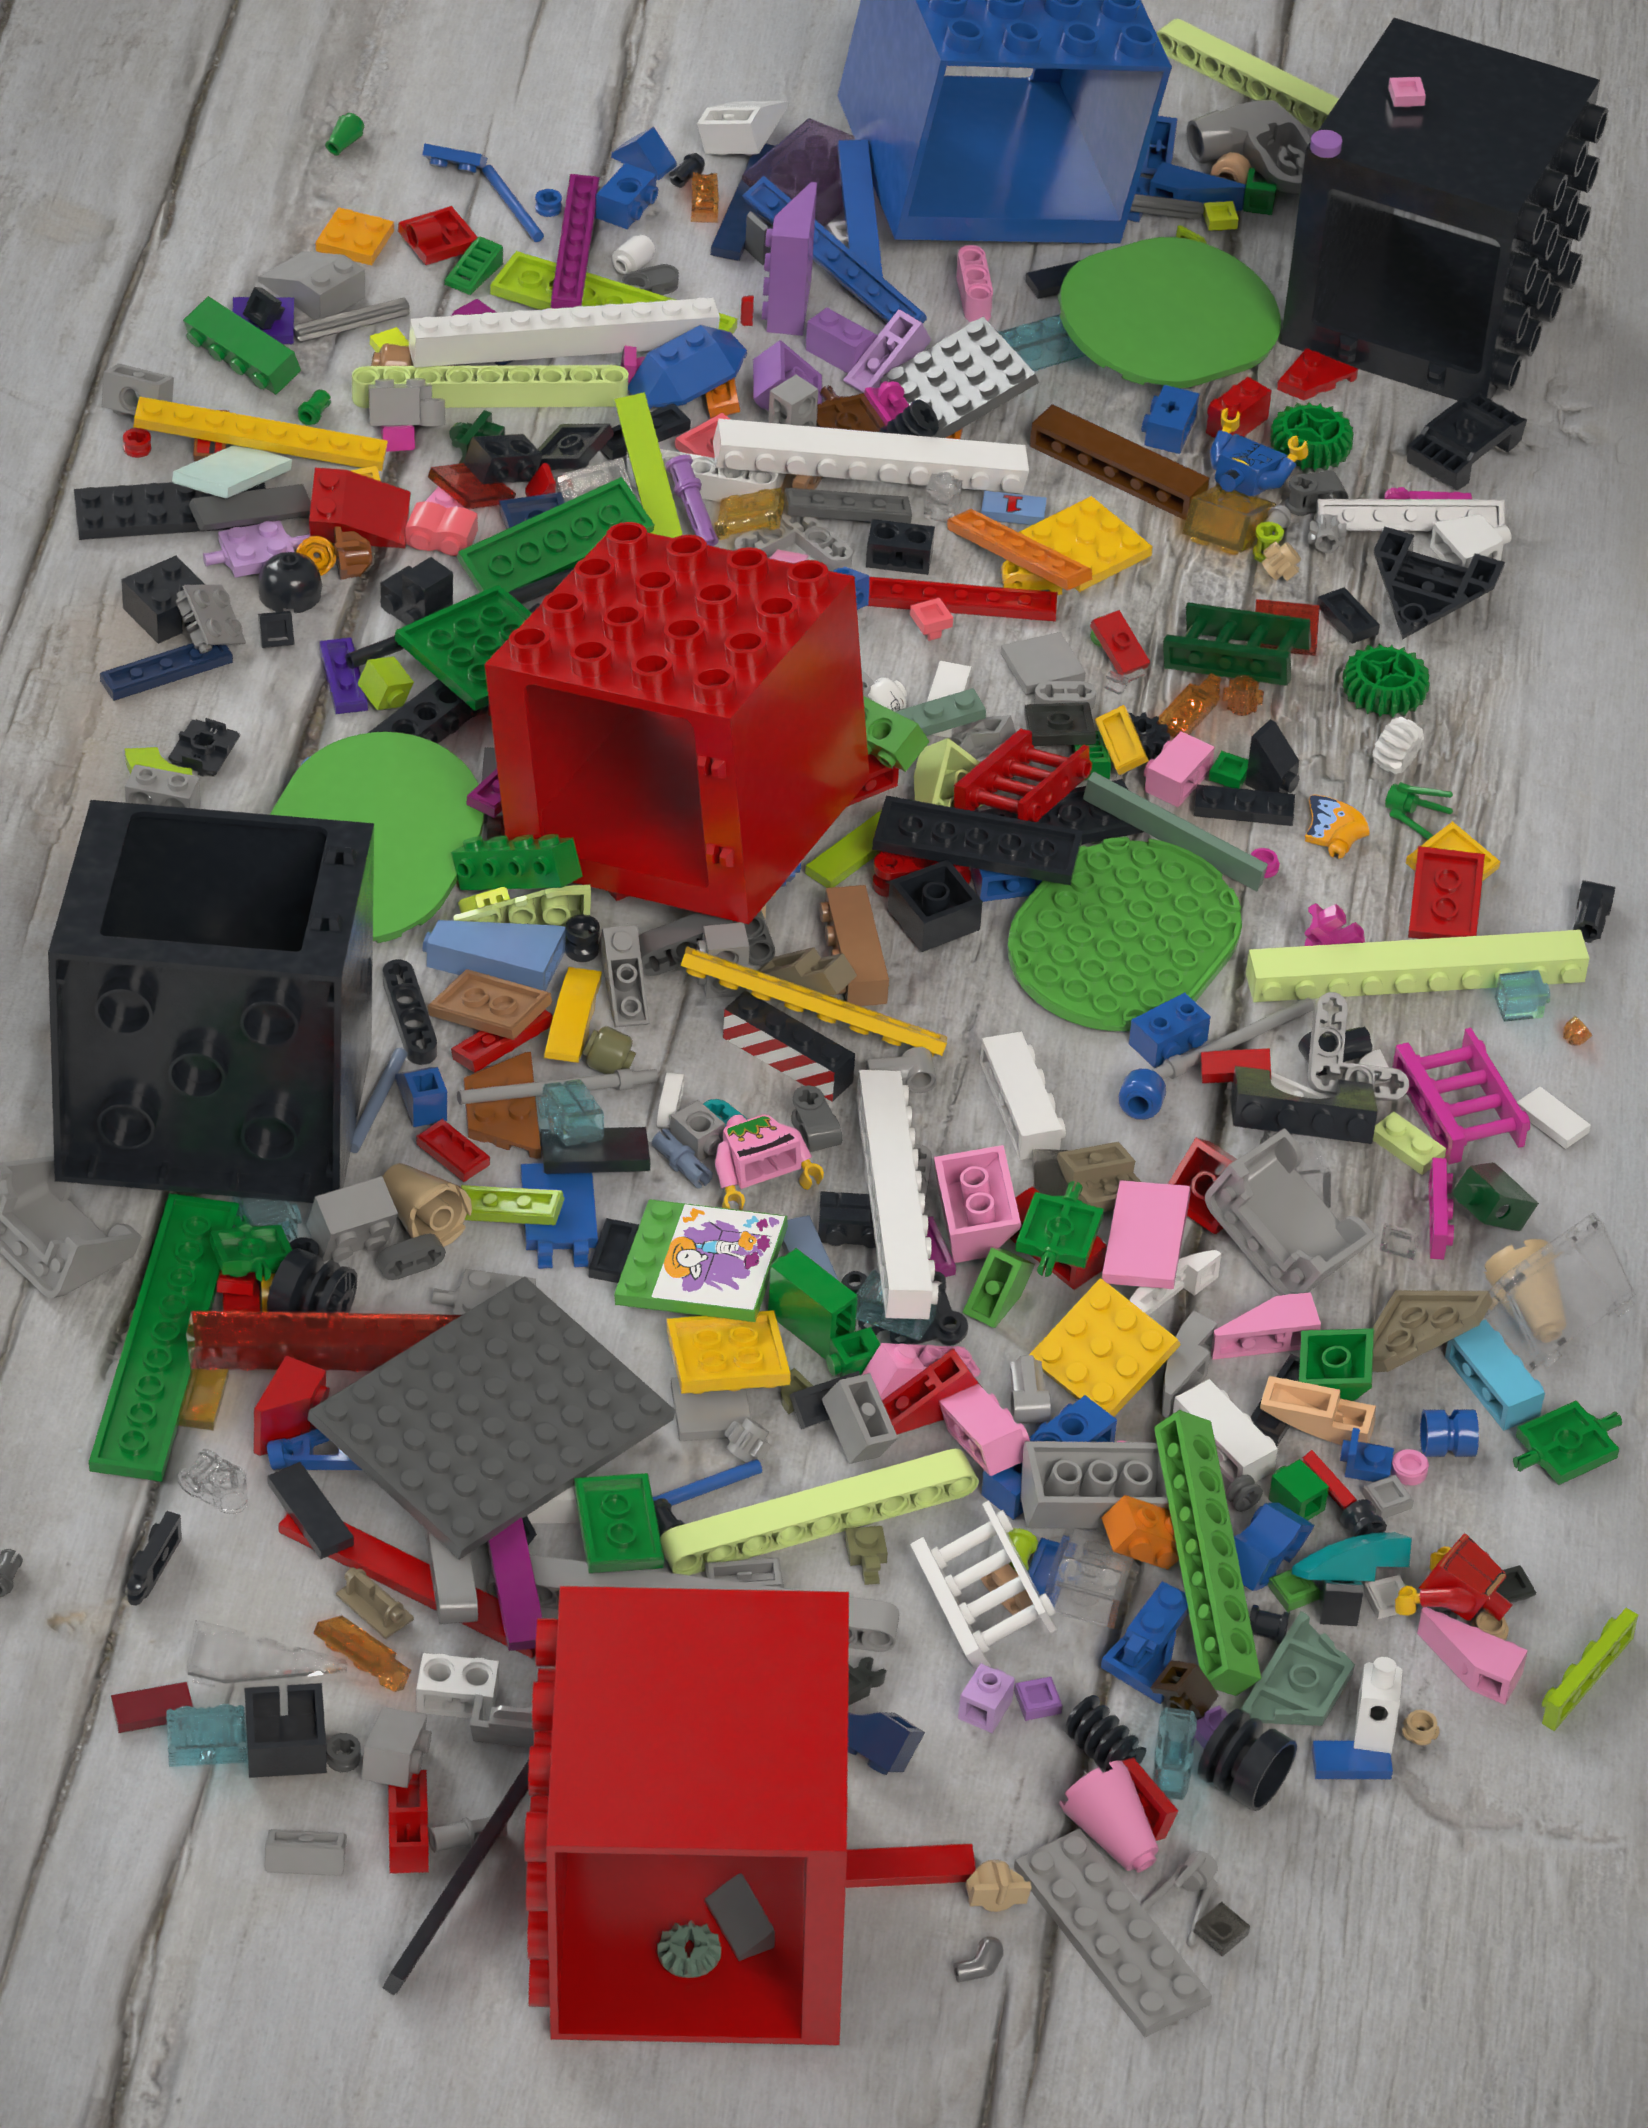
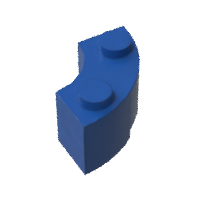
[1234,1503,1315,1591]

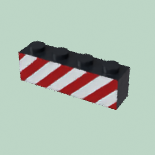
[723,990,855,1102]

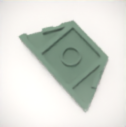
[1241,1611,1355,1726]

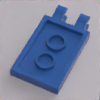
[521,1163,598,1269]

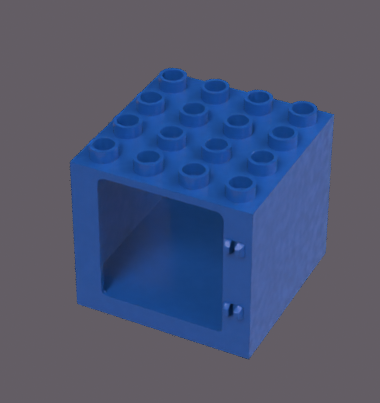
[837,0,1172,243]

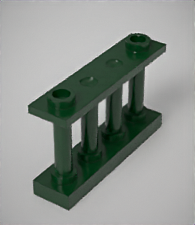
[1163,602,1311,686]

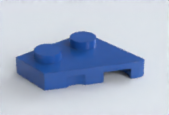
[1101,1631,1176,1704]

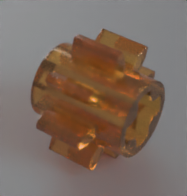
[1222,676,1264,716]

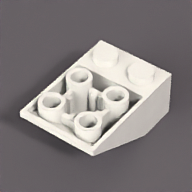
[697,101,789,155]

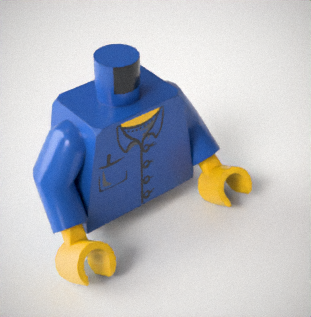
[1210,408,1308,497]

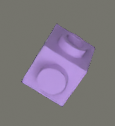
[958,1663,1015,1733]

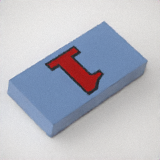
[981,491,1047,525]

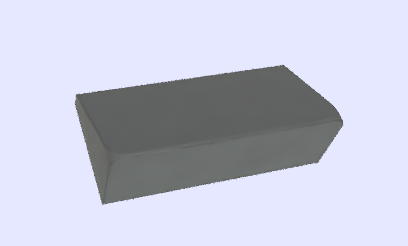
[705,1873,775,1961]

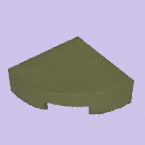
[780,1368,813,1414]

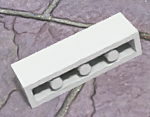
[980,1031,1066,1160]

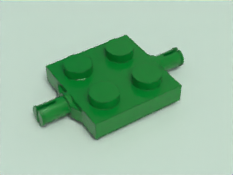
[1016,1181,1104,1277]
[210,1215,292,1281]
[1513,1400,1622,1485]

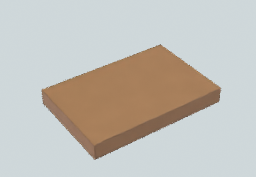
[427,969,552,1040]

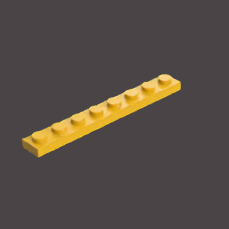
[133,397,388,471]
[680,947,947,1057]

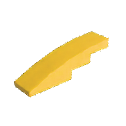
[544,967,602,1063]

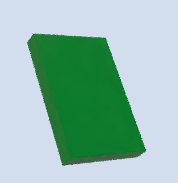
[573,1473,664,1573]

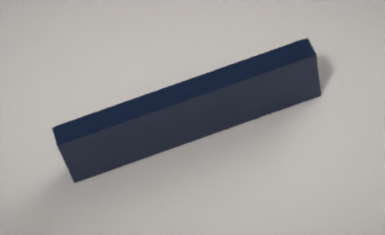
[100,643,233,701]

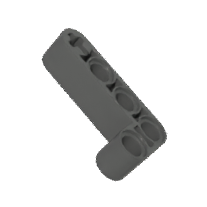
[638,910,776,976]

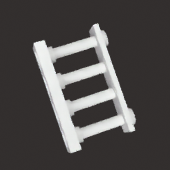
[910,1500,1057,1670]

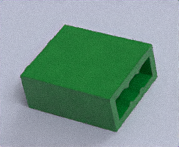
[768,1248,858,1360]

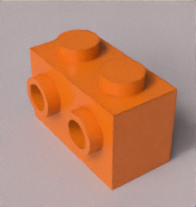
[1101,1495,1179,1570]

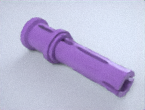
[665,454,719,546]

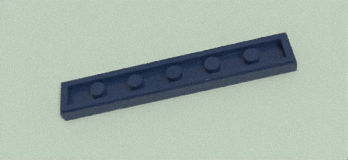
[711,144,786,261]

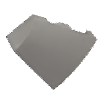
[953,715,1016,762]

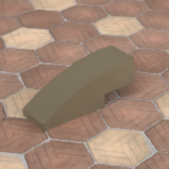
[758,947,857,996]

